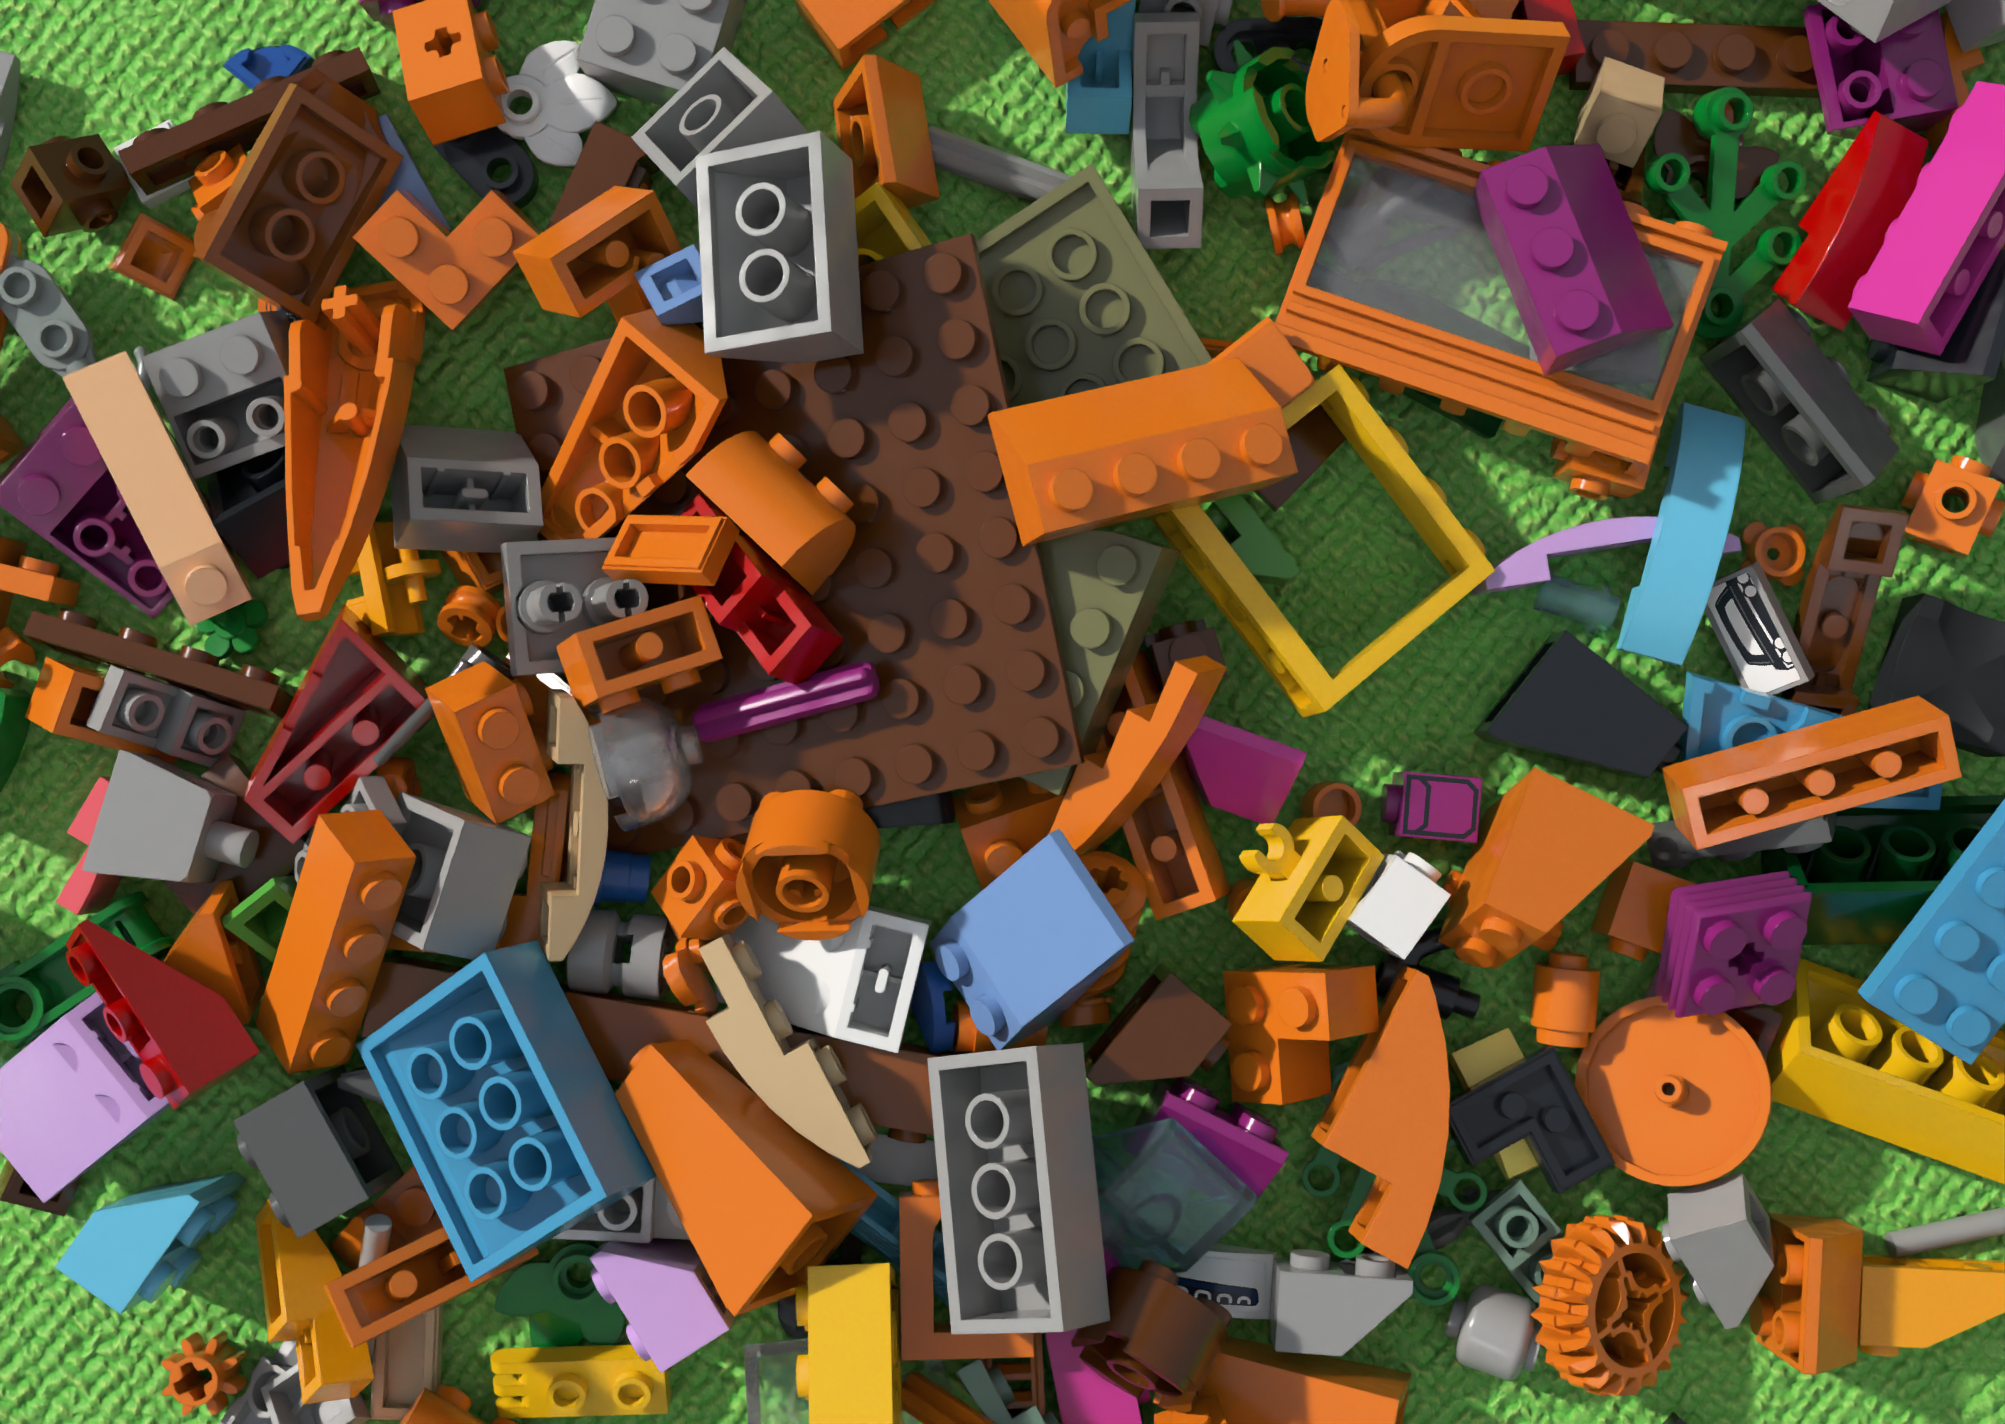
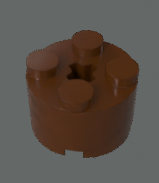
[1071,1260,1232,1413]

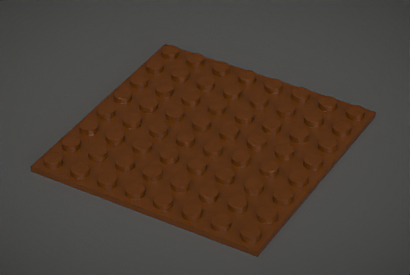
[504,233,1085,855]

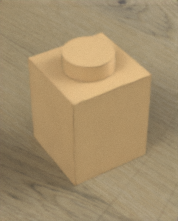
[1574,56,1665,168]

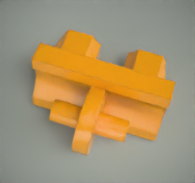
[346,521,441,637]

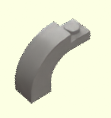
[1130,12,1204,249]

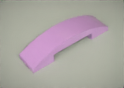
[1472,516,1741,596]

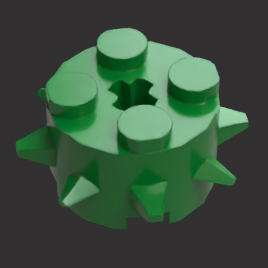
[1189,39,1338,206]

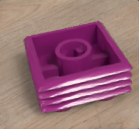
[1655,871,1812,1018]

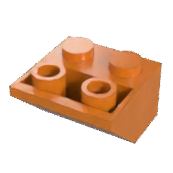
[1749,1213,1863,1375]

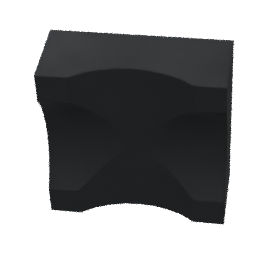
[1867,593,2005,757]

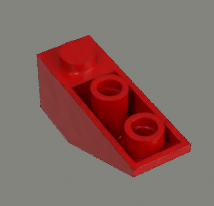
[65,920,260,1110]

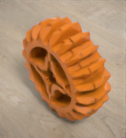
[1530,1214,1690,1397]

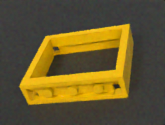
[1149,364,1495,718]

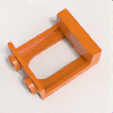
[899,1179,1034,1361]

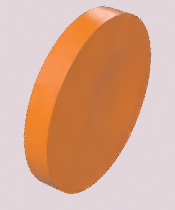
[1575,996,1773,1187]

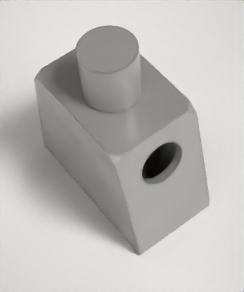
[82,749,259,883]

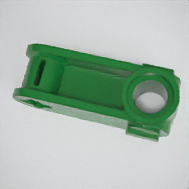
[0,891,175,1049]

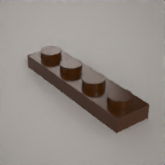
[1569,20,1820,98]
[118,47,381,196]
[23,608,293,721]

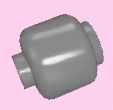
[1445,1284,1542,1381]

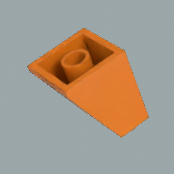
[1437,767,1655,969]

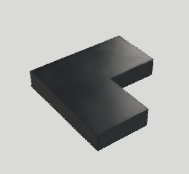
[1449,1045,1615,1194]

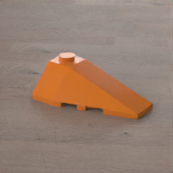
[539,309,728,540]

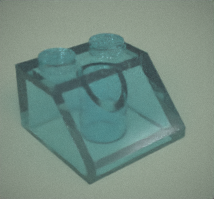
[1092,1117,1257,1273]

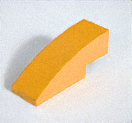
[255,1199,374,1405]

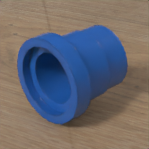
[593,848,651,907]

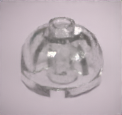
[587,696,703,832]

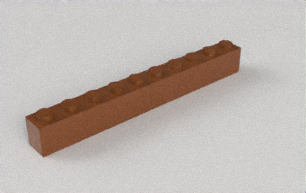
[362,955,966,1143]

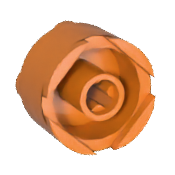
[736,789,881,941]

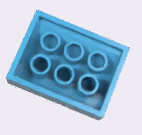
[356,940,656,1282]

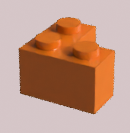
[512,186,682,324]
[352,190,543,331]
[1223,964,1380,1105]

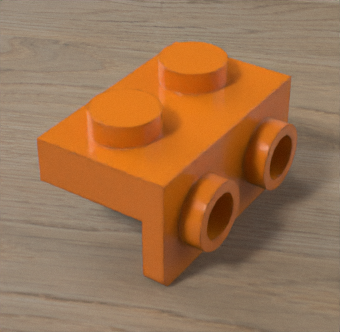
[954,777,1102,890]

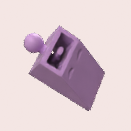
[0,992,171,1203]

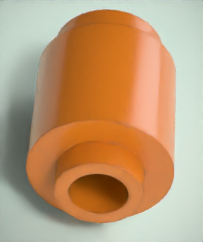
[1530,951,1601,1048]

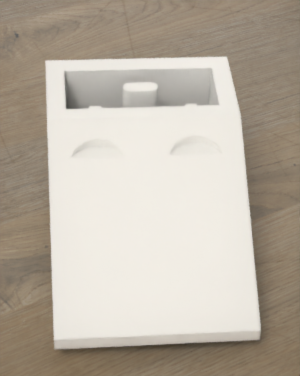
[716,905,931,1053]

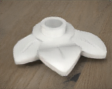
[497,40,617,167]

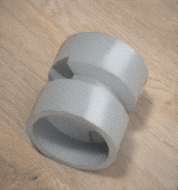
[567,909,674,1000]

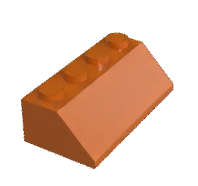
[987,357,1298,547]

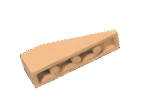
[62,350,252,626]

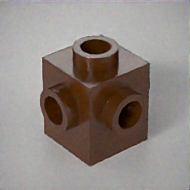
[10,134,132,237]

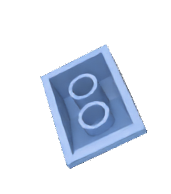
[929,829,1135,1050]

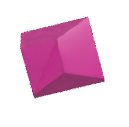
[1181,716,1307,824]

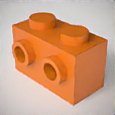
[556,595,723,714]
[425,661,555,824]

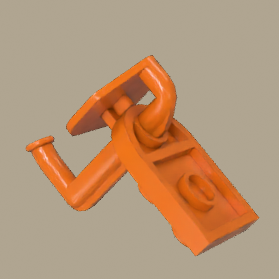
[1261,0,1571,152]

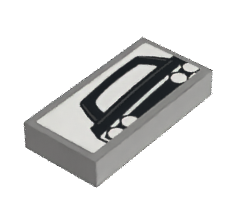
[1704,561,1815,695]

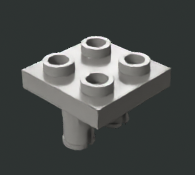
[500,537,649,677]

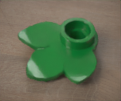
[495,1241,625,1347]

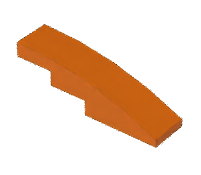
[1049,655,1227,856]

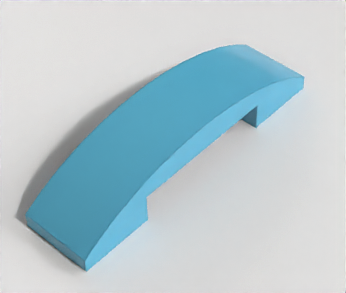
[1616,402,1746,666]

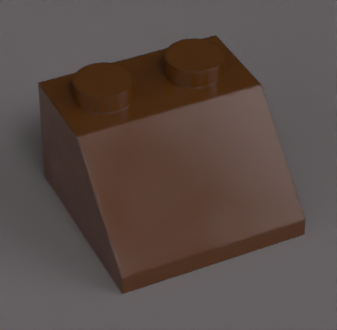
[1084,963,1233,1085]

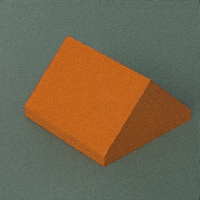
[832,54,940,209]

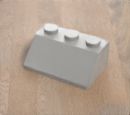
[695,131,864,364]

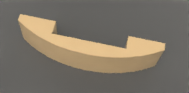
[538,688,608,961]

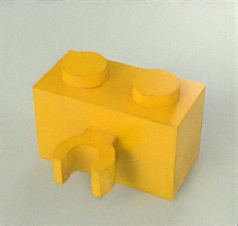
[1232,815,1385,962]

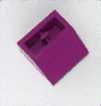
[1802,3,1958,140]
[1125,1077,1289,1213]

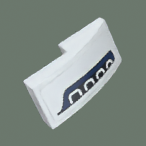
[1137,1238,1277,1319]

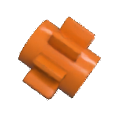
[161,1331,248,1416]

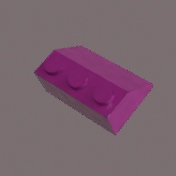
[1472,144,1674,376]

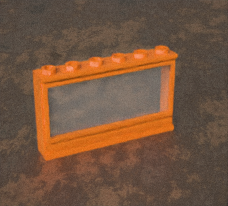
[1274,128,1728,478]

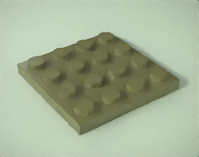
[976,164,1212,408]

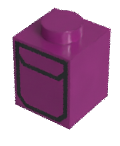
[1380,772,1482,843]

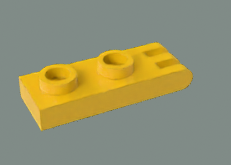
[490,1344,671,1419]

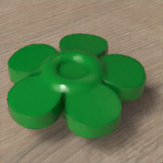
[196,600,269,660]

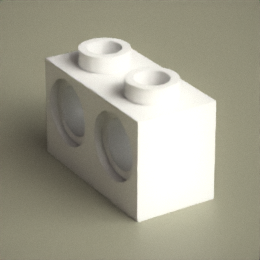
[1345,850,1451,960]

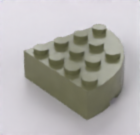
[1019,530,1181,796]

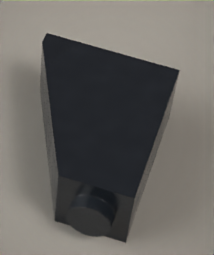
[1473,630,1688,778]

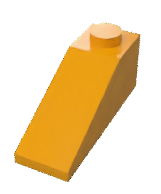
[1858,1254,2005,1357]

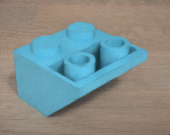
[55,1172,245,1314]

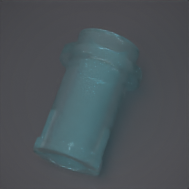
[1533,571,1621,634]

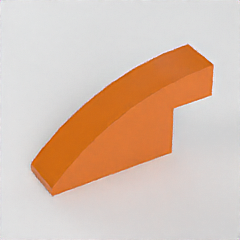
[1311,965,1450,1269]

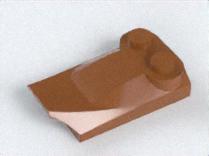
[193,68,403,324]

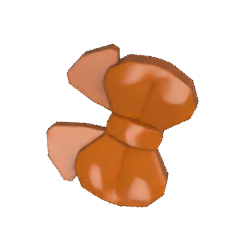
[662,919,718,1015]

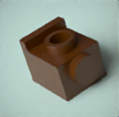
[1143,619,1228,694]

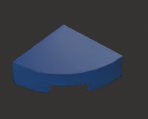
[223,44,315,91]
[911,961,956,1054]

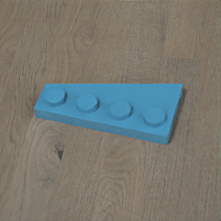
[1678,671,1943,810]

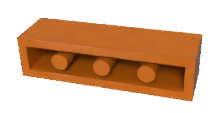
[1096,652,1232,921]
[1661,695,1962,850]
[255,809,416,1074]

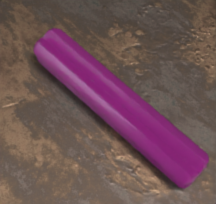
[692,660,880,743]

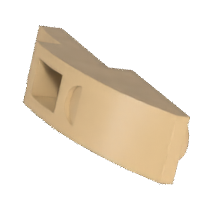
[698,933,878,1168]

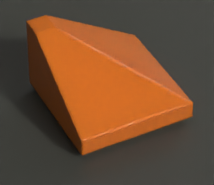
[108,212,195,300]

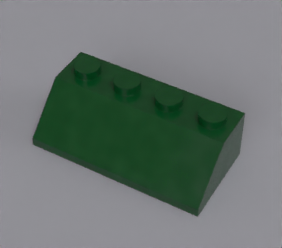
[1761,795,2005,945]

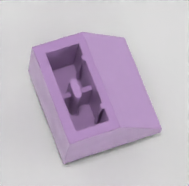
[590,1238,736,1373]

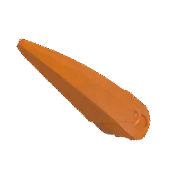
[284,280,427,621]

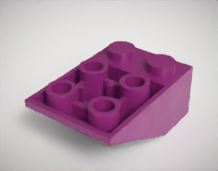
[0,397,211,619]

